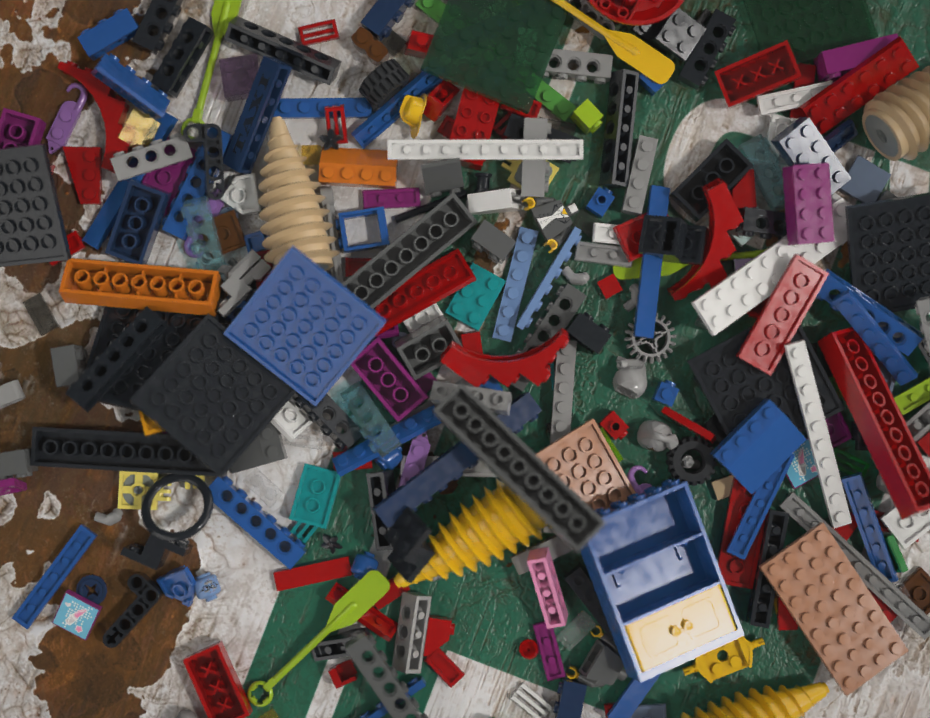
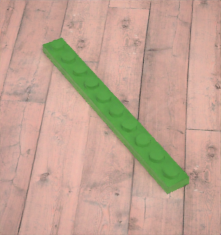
[415,0,576,123]

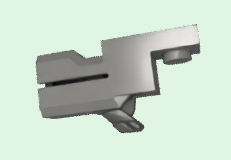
[217,249,272,319]

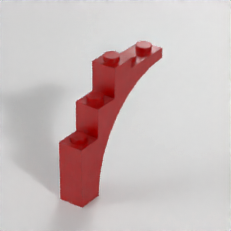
[57,61,139,173]
[667,178,744,301]
[440,328,569,387]

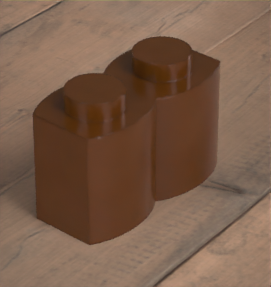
[351,27,390,67]

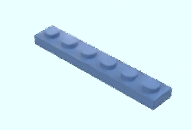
[492,227,539,342]
[515,227,582,330]

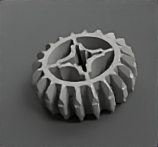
[624,313,676,364]

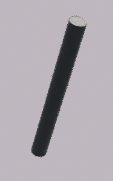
[394,189,467,223]

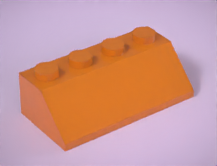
[318,147,398,189]

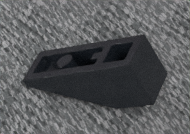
[311,627,370,662]

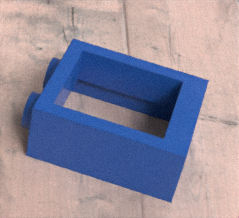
[335,206,390,253]

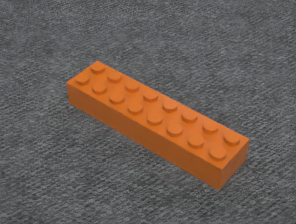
[59,258,223,316]

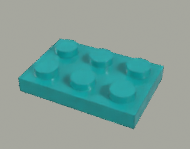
[445,263,506,331]
[289,463,342,529]

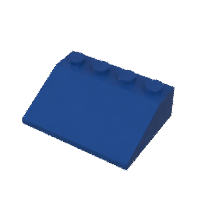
[91,53,170,120]
[710,398,807,494]

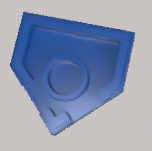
[156,565,196,607]

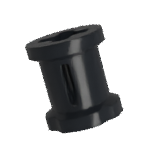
[474,173,492,193]

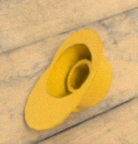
[399,93,427,139]

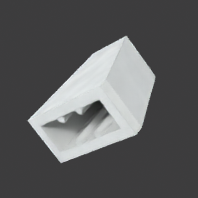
[466,188,526,215]

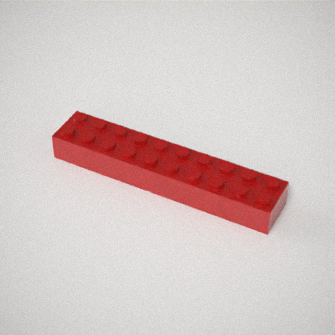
[817,327,930,520]

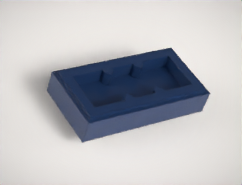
[824,118,858,153]

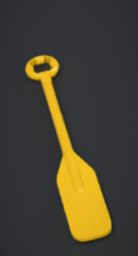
[551,0,675,84]

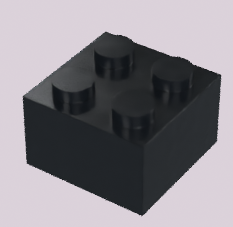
[566,312,612,355]

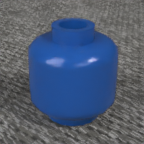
[374,445,403,470]
[351,551,379,580]

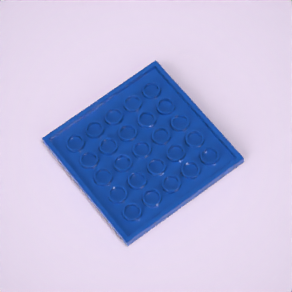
[223,246,387,406]

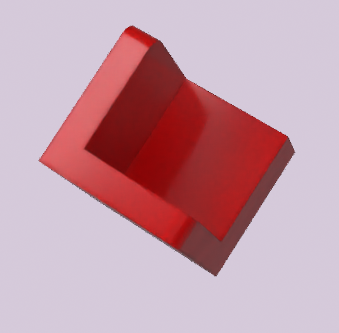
[328,659,359,689]

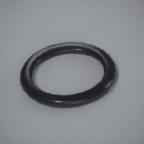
[141,474,213,542]

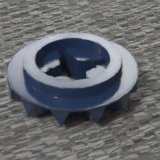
[76,575,108,604]

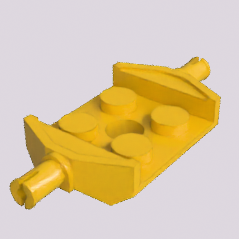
[682,636,765,683]

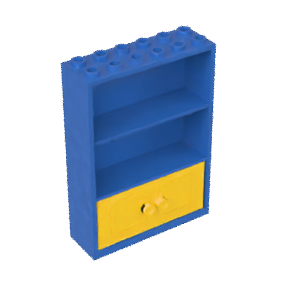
[580,479,744,682]

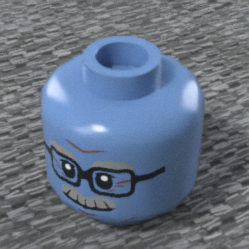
[195,572,221,602]

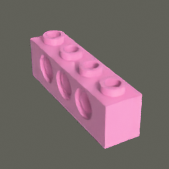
[527,547,568,629]

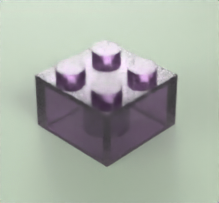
[219,54,260,102]

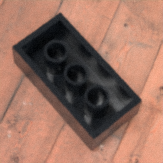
[669,138,754,222]

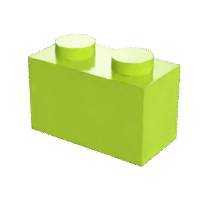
[571,98,604,135]

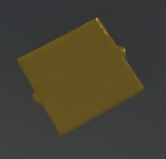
[117,108,161,148]

